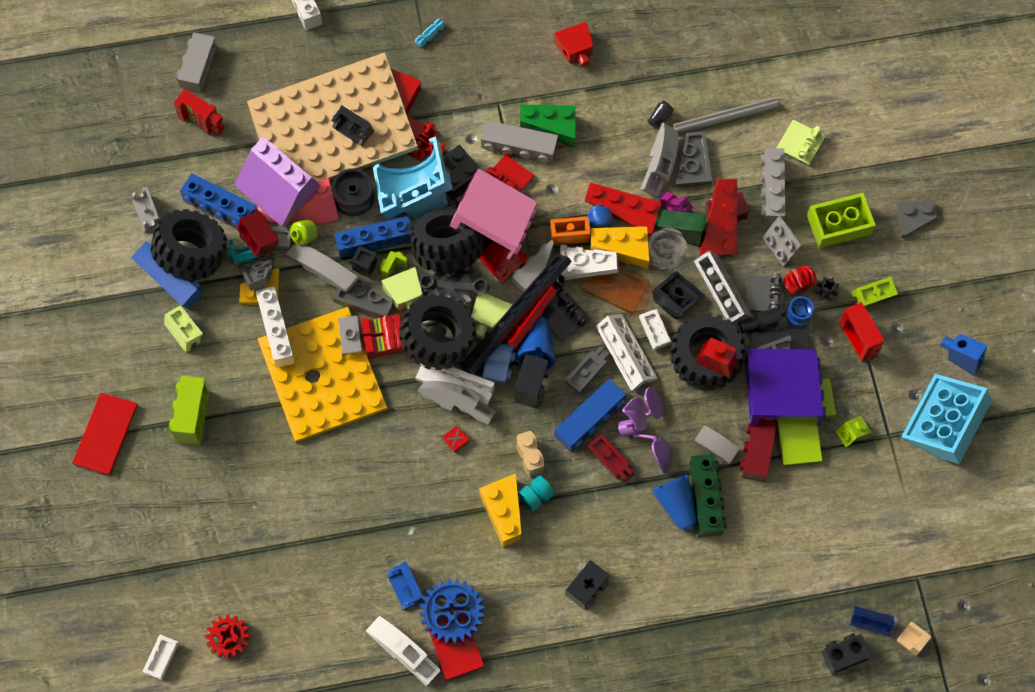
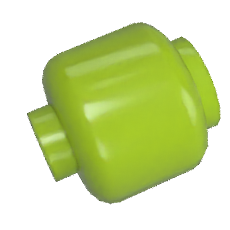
[290,219,318,246]

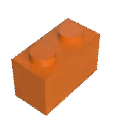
[550,216,590,246]

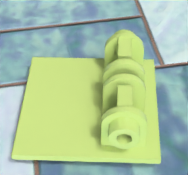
[777,120,826,165]

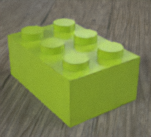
[807,193,876,248]
[169,376,210,446]

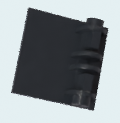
[541,292,591,342]

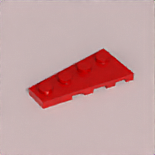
[699,178,737,255]
[585,182,662,238]

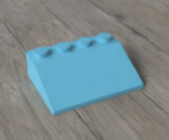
[901,374,992,464]

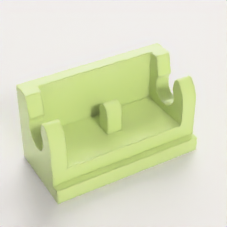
[164,305,203,352]

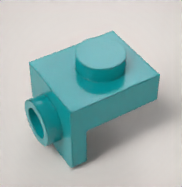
[227,240,256,263]

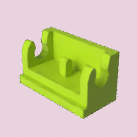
[851,277,898,306]

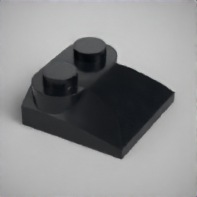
[652,271,704,319]

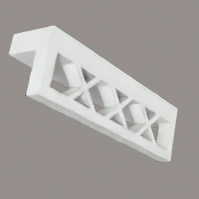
[596,314,658,391]
[416,363,494,406]

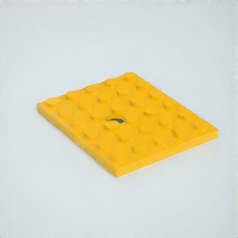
[258,307,387,443]

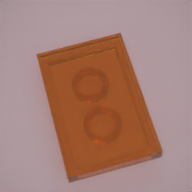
[582,266,650,315]

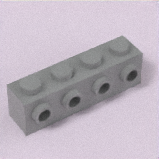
[760,148,785,225]

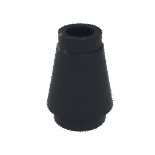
[648,100,674,128]

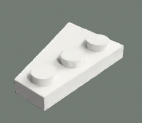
[560,244,618,280]

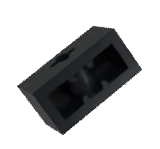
[565,560,610,610]

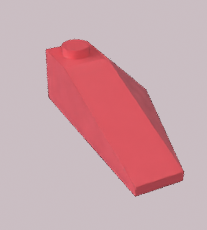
[258,179,339,225]

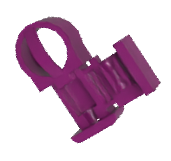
[660,192,698,214]

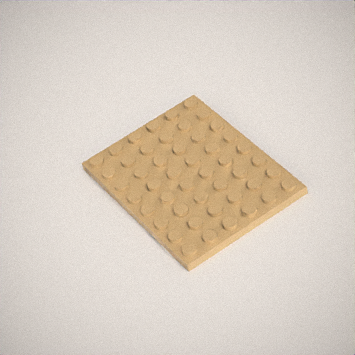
[247,52,418,182]

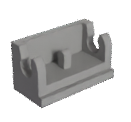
[132,187,159,233]

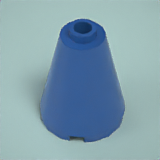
[517,316,556,368]
[651,474,697,532]

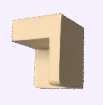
[897,622,932,656]

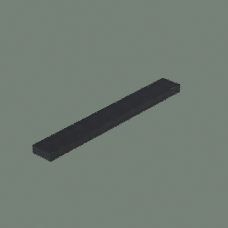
[460,254,572,374]

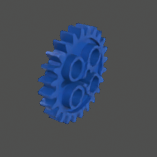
[419,578,485,645]

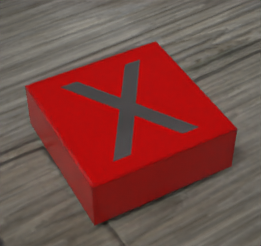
[442,425,469,453]

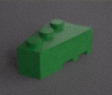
[520,104,576,149]

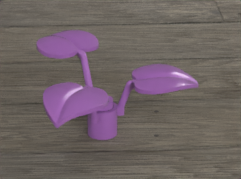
[618,387,671,472]

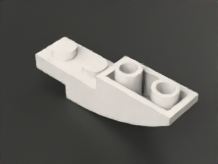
[366,616,440,686]

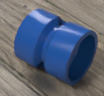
[786,296,814,329]

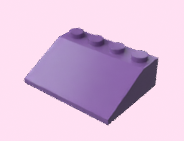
[234,136,320,228]

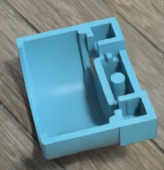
[373,137,452,220]

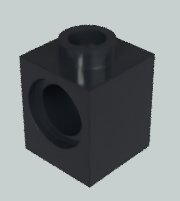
[351,246,378,278]

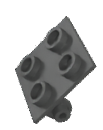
[746,273,785,314]

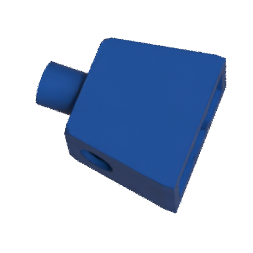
[940,334,987,376]

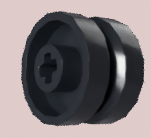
[332,168,374,216]

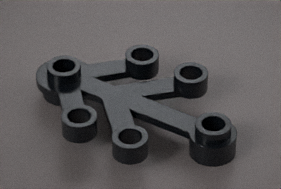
[419,264,490,309]

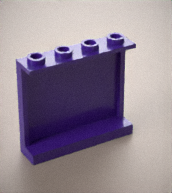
[745,349,826,426]

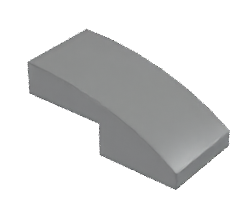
[694,426,740,464]

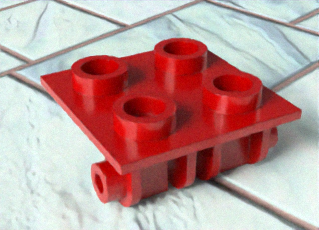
[406,116,440,162]
[486,154,534,192]
[479,241,528,284]

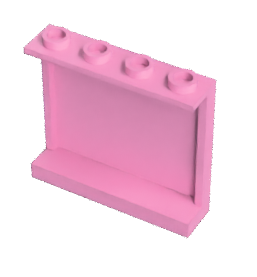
[450,168,537,259]

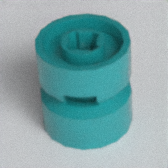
[518,475,555,512]

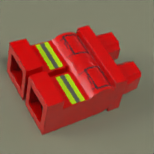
[174,89,225,135]
[361,314,405,359]

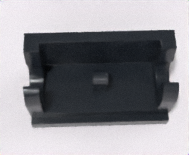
[331,105,374,146]

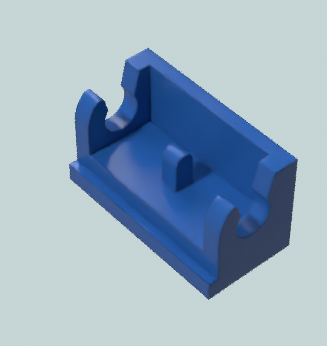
[387,561,423,610]

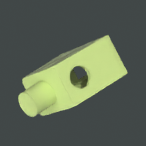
[382,267,422,311]
[471,294,512,340]

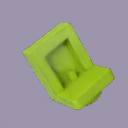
[380,251,409,279]
[836,416,871,447]

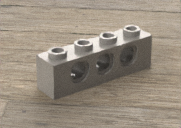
[694,251,753,327]

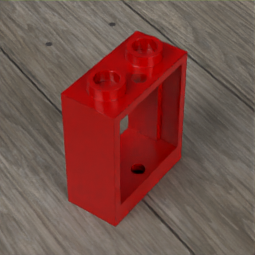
[839,302,885,362]

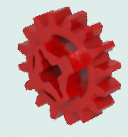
[205,614,250,660]

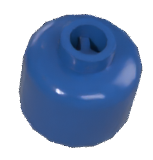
[587,205,614,228]

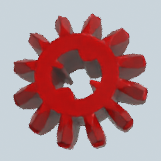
[784,266,818,294]

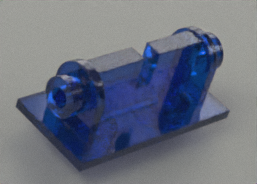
[850,606,894,636]

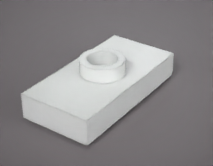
[639,309,671,351]
[143,635,179,680]

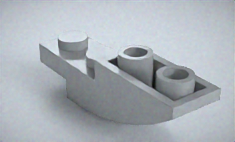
[640,123,678,197]
[418,381,496,425]

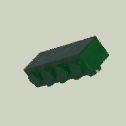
[689,454,727,537]

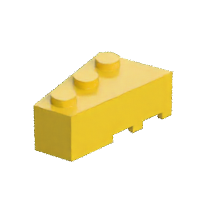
[590,227,649,270]
[479,473,521,547]

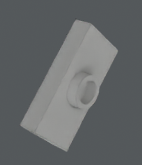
[338,316,362,356]

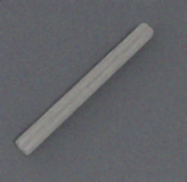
[674,97,778,134]

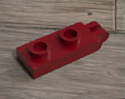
[587,433,634,482]

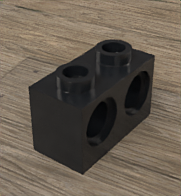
[821,633,872,675]

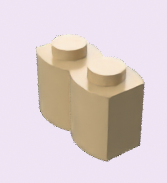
[517,431,544,477]

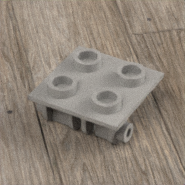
[762,216,802,267]

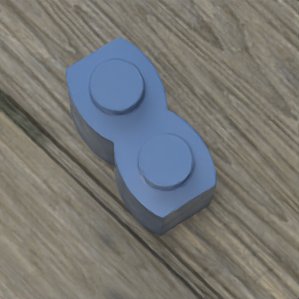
[483,343,516,385]

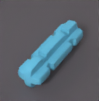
[415,19,445,48]

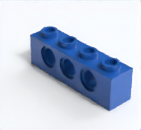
[334,216,411,259]

